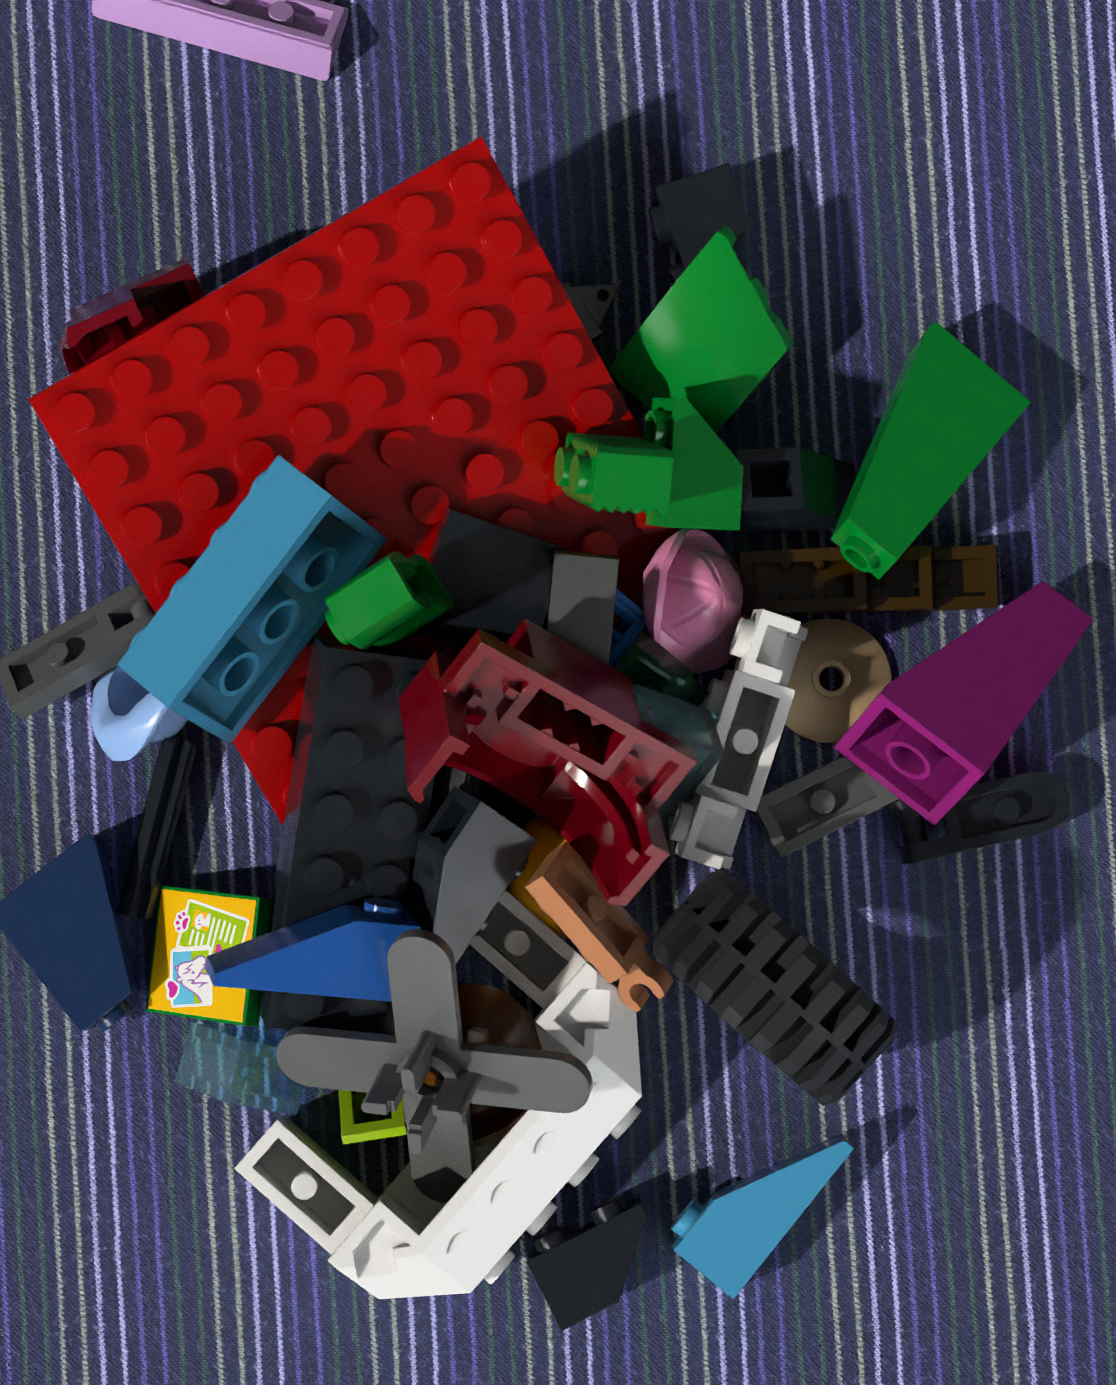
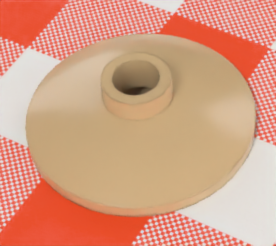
[785,618,892,743]

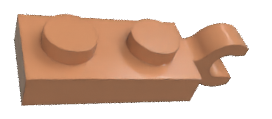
[525,842,673,1012]

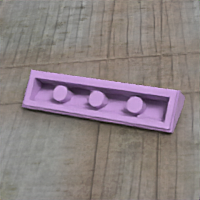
[92,0,349,81]

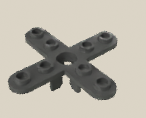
[276,929,593,1203]

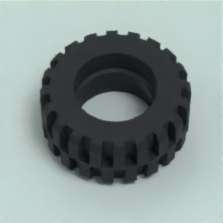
[650,869,897,1106]

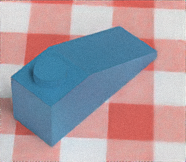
[670,1135,854,1299]

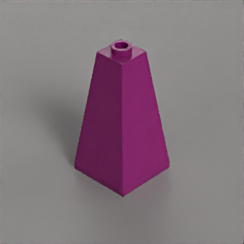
[834,581,1094,826]

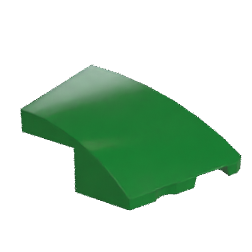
[608,224,793,435]

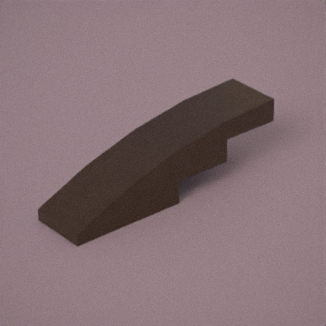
[740,545,1000,615]

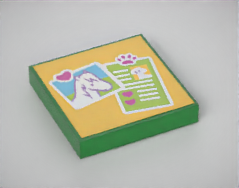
[145,886,273,1026]

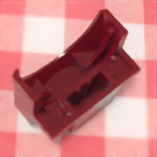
[399,619,697,906]

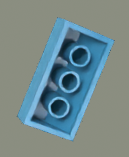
[117,455,388,744]

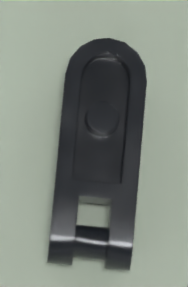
[888,771,1070,865]

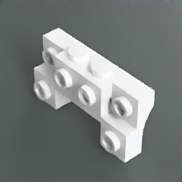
[669,609,809,870]

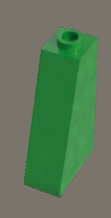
[831,321,1031,580]

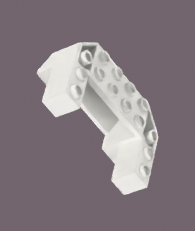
[234,889,642,1299]

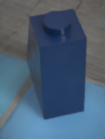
[0,832,140,1033]

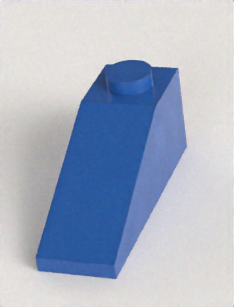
[205,898,420,1002]

